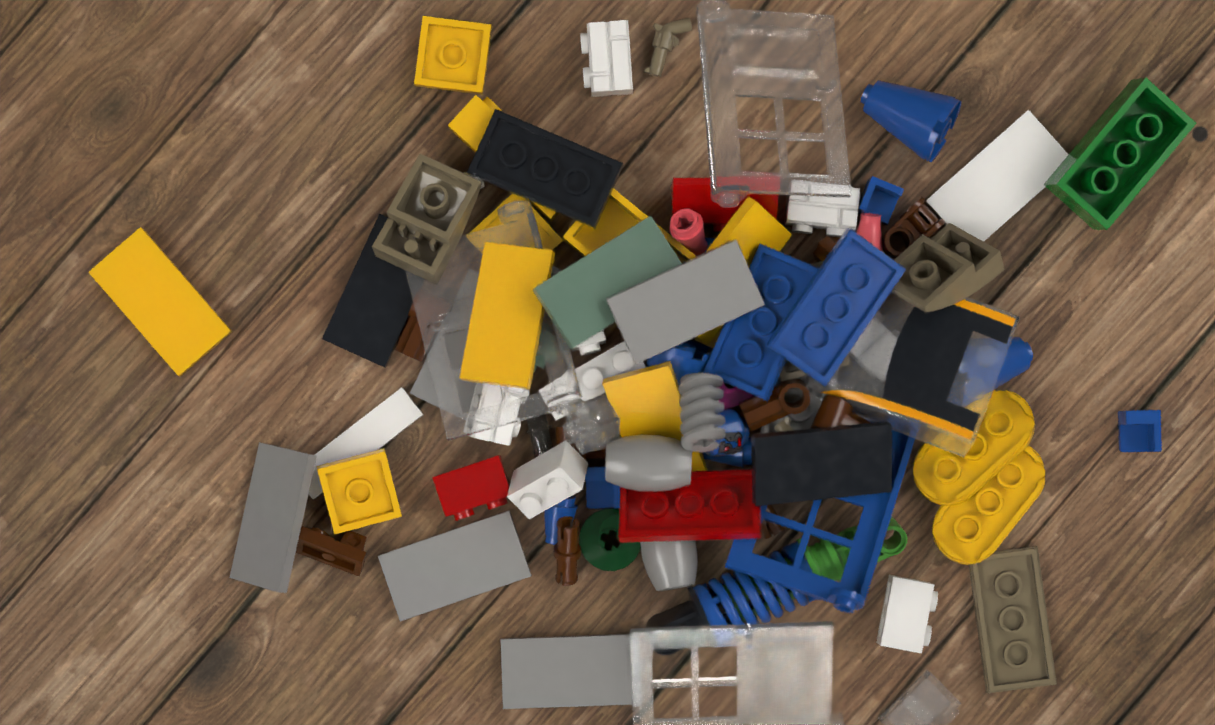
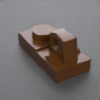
[296,526,367,577]

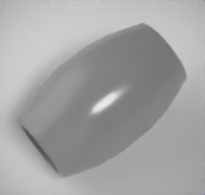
[605,434,692,492]
[640,540,698,591]

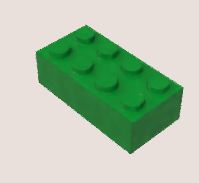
[1044,77,1197,230]

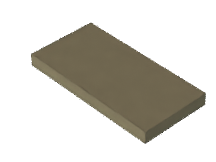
[968,546,1057,693]

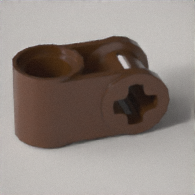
[882,197,945,260]

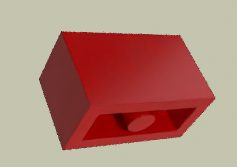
[432,455,510,521]

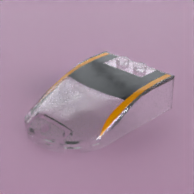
[799,292,1020,457]

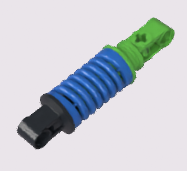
[646,516,907,656]

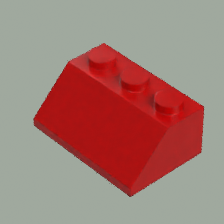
[671,177,779,233]

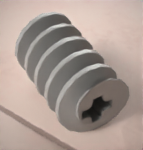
[679,373,726,452]

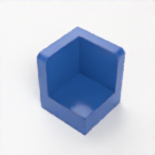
[858,176,904,225]
[1118,410,1162,452]
[585,467,620,509]

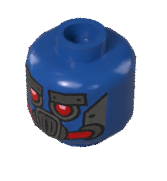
[705,409,749,457]

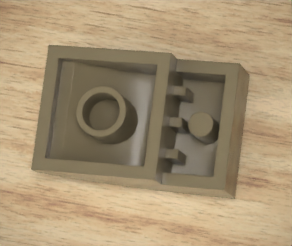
[372,153,482,285]
[891,223,1005,312]

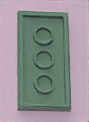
[532,216,682,350]

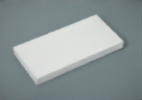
[925,110,1069,242]

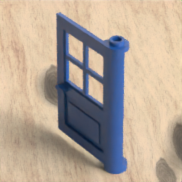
[725,410,920,613]

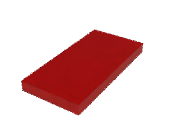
[618,469,761,543]

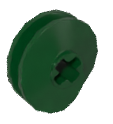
[579,508,641,571]

